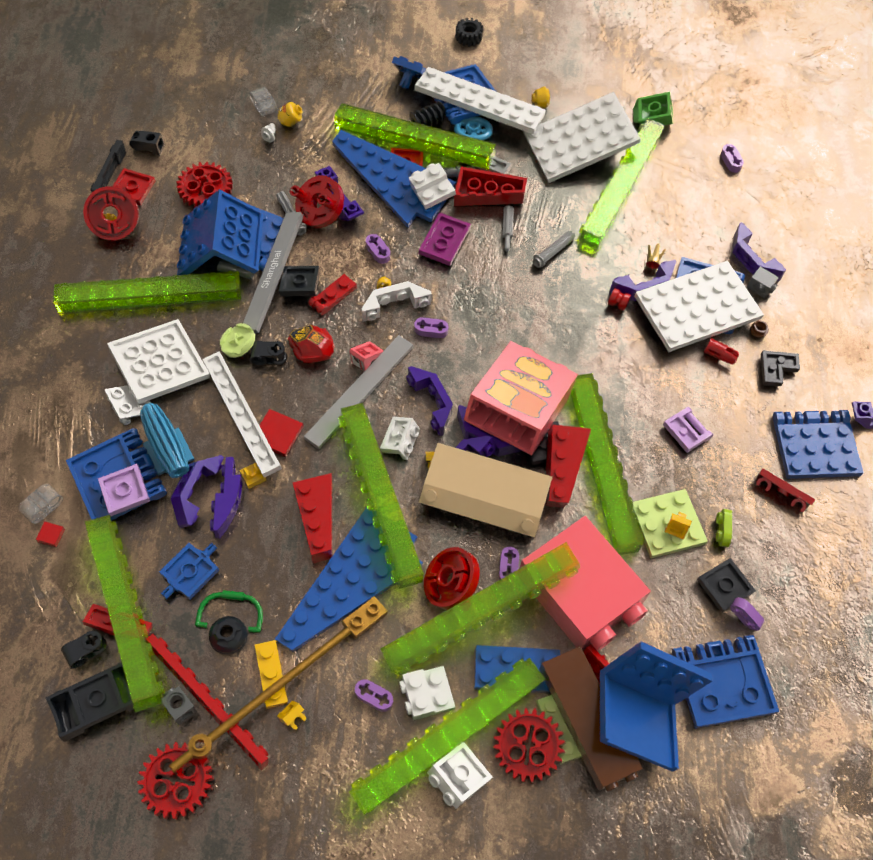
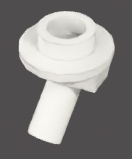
[261,123,276,142]

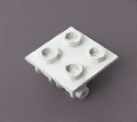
[104,385,151,425]

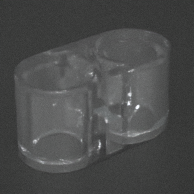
[249,86,278,117]
[18,484,63,524]

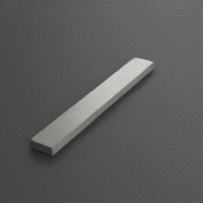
[304,335,413,449]

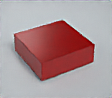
[36,521,65,548]

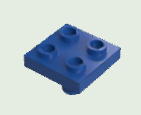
[392,56,426,89]

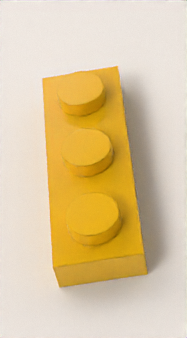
[255,640,288,709]

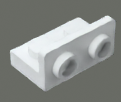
[380,417,420,460]

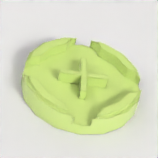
[220,323,255,358]

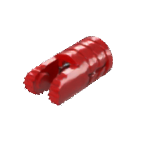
[704,338,739,365]

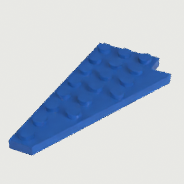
[332,130,456,228]
[275,507,423,652]

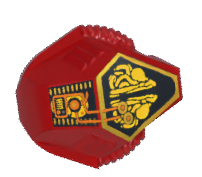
[287,325,335,363]

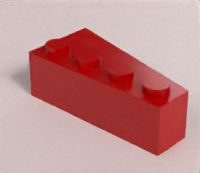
[454,167,527,206]
[544,425,591,508]
[292,473,333,564]

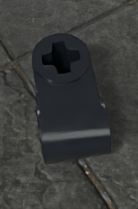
[250,341,287,365]
[61,631,107,669]

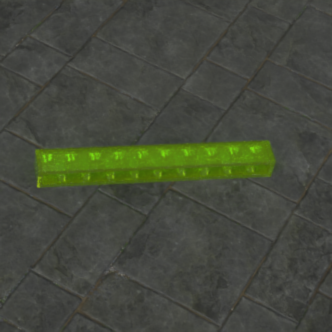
[334,103,496,170]
[579,118,665,248]
[53,271,242,313]
[571,373,644,555]
[338,403,424,589]
[84,515,165,712]
[381,542,580,675]
[349,658,545,816]

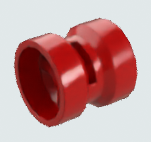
[607,288,631,311]

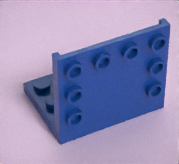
[177,189,264,278]
[600,641,713,772]

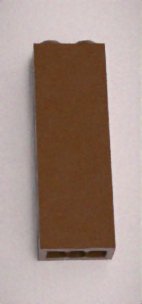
[539,647,643,792]

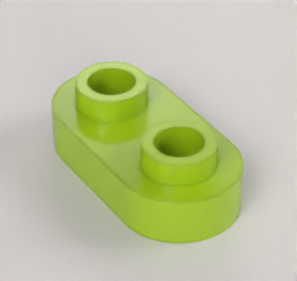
[716,509,732,547]

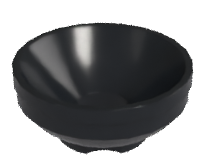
[209,616,248,655]

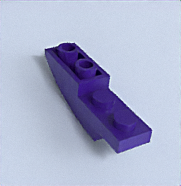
[210,457,243,538]

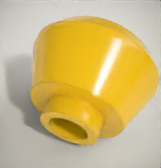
[531,86,550,109]

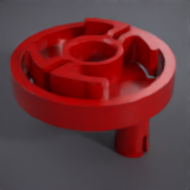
[290,175,344,228]
[83,186,139,240]
[424,547,480,612]

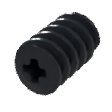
[409,101,446,131]

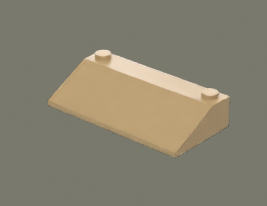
[419,443,553,537]

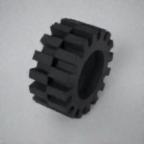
[455,18,483,47]

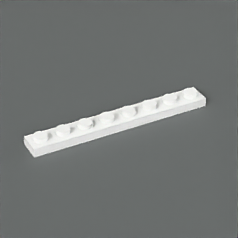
[202,351,282,478]

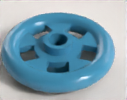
[454,116,493,142]

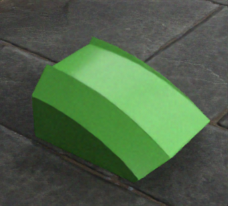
[633,92,674,126]

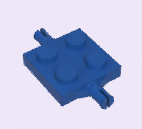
[159,543,219,600]

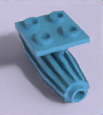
[140,403,195,478]

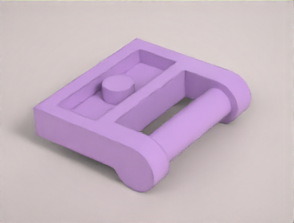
[663,407,713,453]

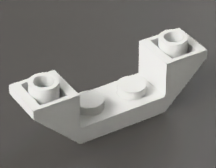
[362,281,432,322]

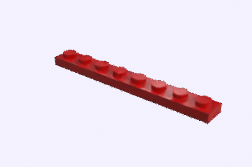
[146,634,269,771]

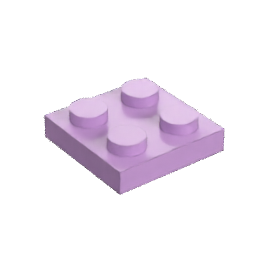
[98,464,150,516]

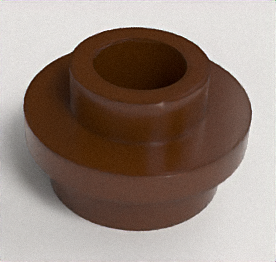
[750,320,769,338]

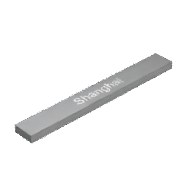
[243,212,304,333]

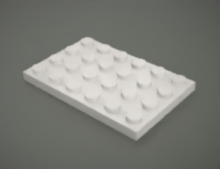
[524,92,641,183]
[634,261,764,352]

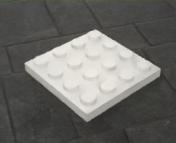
[107,319,210,404]

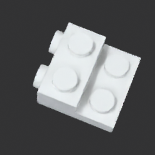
[409,163,456,209]
[399,666,455,721]
[427,742,492,809]

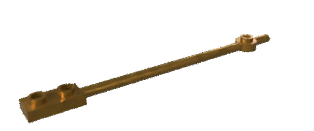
[169,596,388,773]

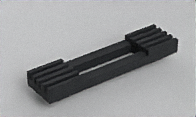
[90,139,126,202]

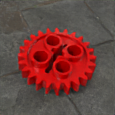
[176,161,233,207]
[493,708,565,783]
[137,742,214,820]

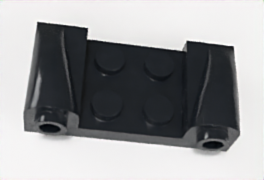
[45,658,150,742]

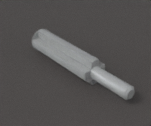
[503,206,514,251]

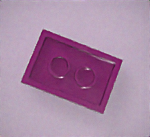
[419,212,471,266]

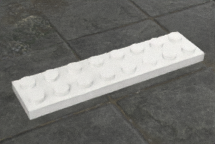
[415,67,546,134]

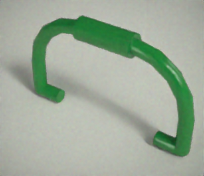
[195,590,263,633]

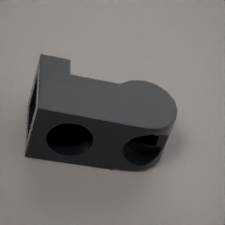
[129,131,165,156]

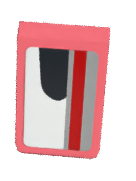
[349,341,383,371]

